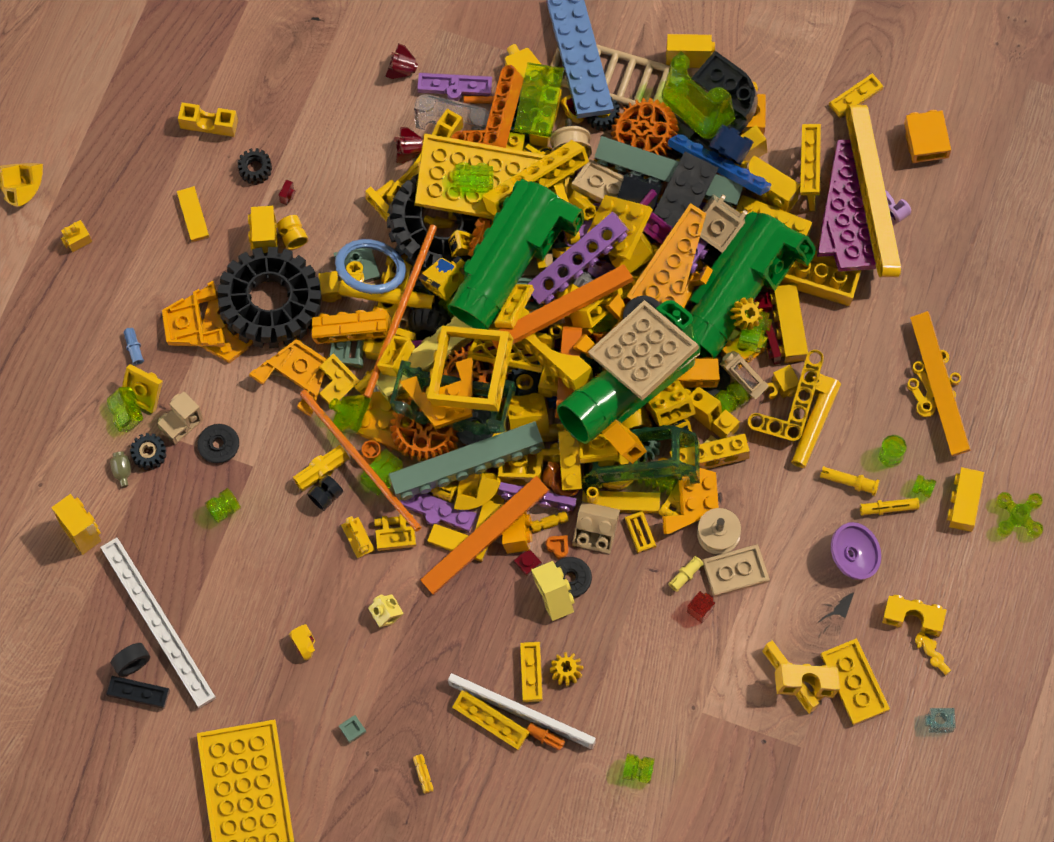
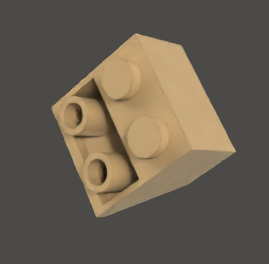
[572,501,620,554]

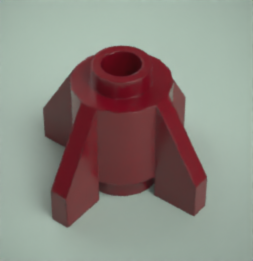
[385,43,418,79]
[394,127,423,163]

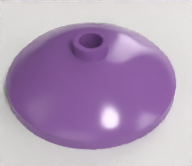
[831,522,881,580]

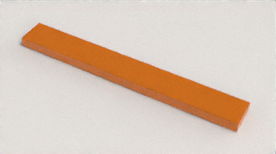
[490,264,634,350]
[420,475,550,595]

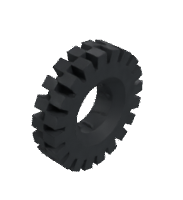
[387,174,491,271]
[218,247,321,348]

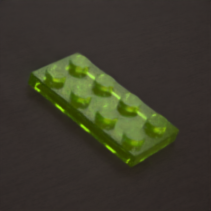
[514,62,564,137]

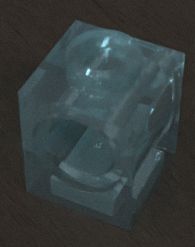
[925,708,956,733]

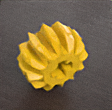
[730,298,763,330]
[550,652,583,687]

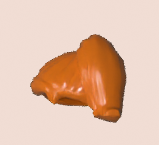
[542,462,580,497]

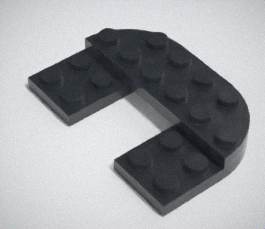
[651,51,758,160]

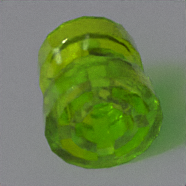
[912,474,936,499]

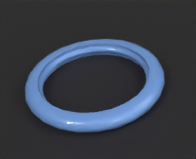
[335,239,406,294]

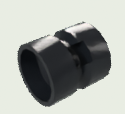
[307,474,344,511]

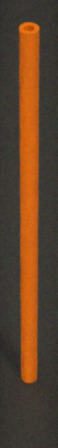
[363,225,437,398]
[300,390,422,532]

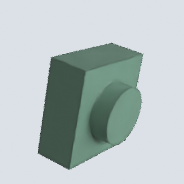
[339,715,367,743]

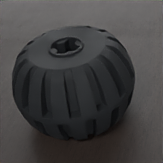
[408,302,453,340]

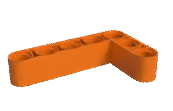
[451,65,523,148]
[555,326,582,418]

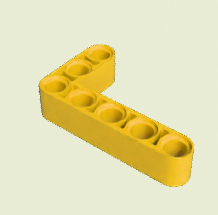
[748,350,824,441]

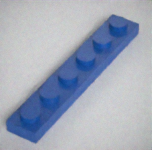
[667,134,771,196]

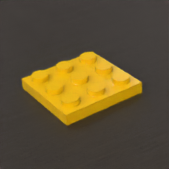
[587,195,653,260]

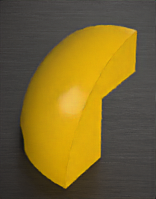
[0,163,43,207]
[454,471,501,510]

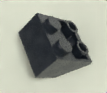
[618,171,663,209]

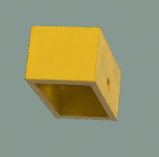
[377,335,415,377]

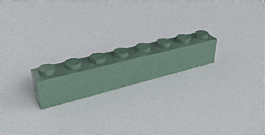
[594,136,743,207]
[389,421,545,501]

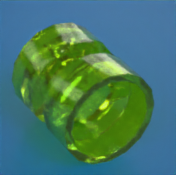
[713,381,749,413]
[879,435,907,467]
[205,488,241,523]
[622,753,655,784]

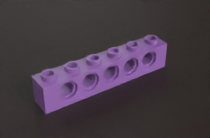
[528,212,630,305]

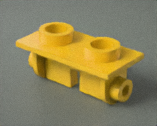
[341,516,375,558]

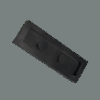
[107,676,170,709]

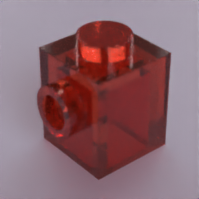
[687,591,715,624]

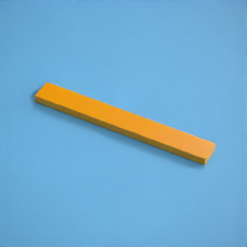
[910,311,971,457]

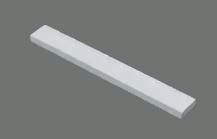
[448,673,596,749]

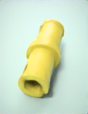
[668,556,704,592]

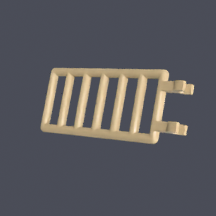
[545,44,688,113]

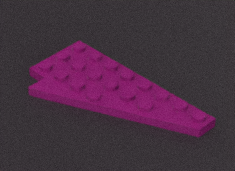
[817,140,876,272]

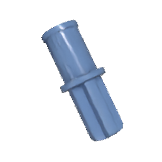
[123,328,144,365]

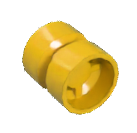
[276,215,308,250]

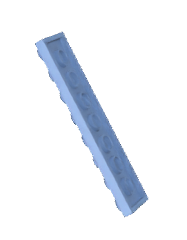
[546,0,614,118]

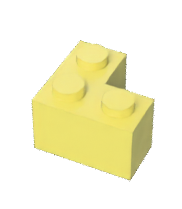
[532,561,575,621]

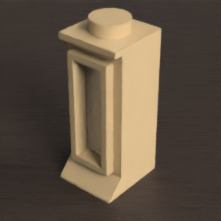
[720,351,769,399]

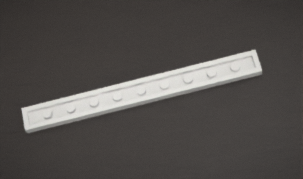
[100,538,216,708]

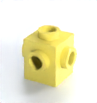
[368,594,404,627]

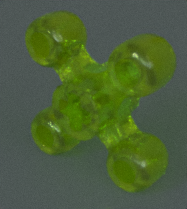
[996,492,1044,538]

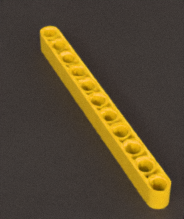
[845,104,901,277]

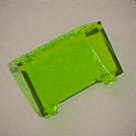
[662,52,735,139]

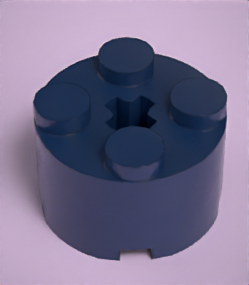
[708,125,754,166]

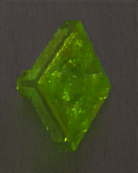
[329,395,371,433]

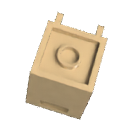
[700,194,747,253]

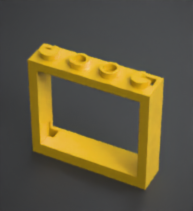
[426,326,514,412]

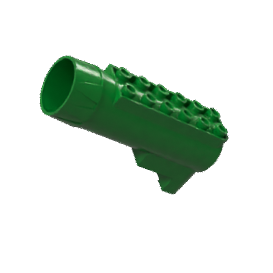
[447,179,584,330]
[690,211,816,359]
[557,300,700,444]

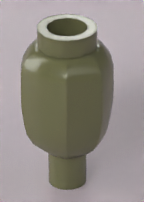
[110,451,131,487]

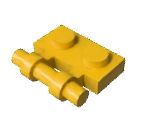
[374,514,416,551]

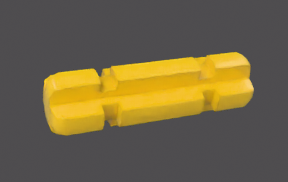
[531,511,568,533]
[413,754,434,794]

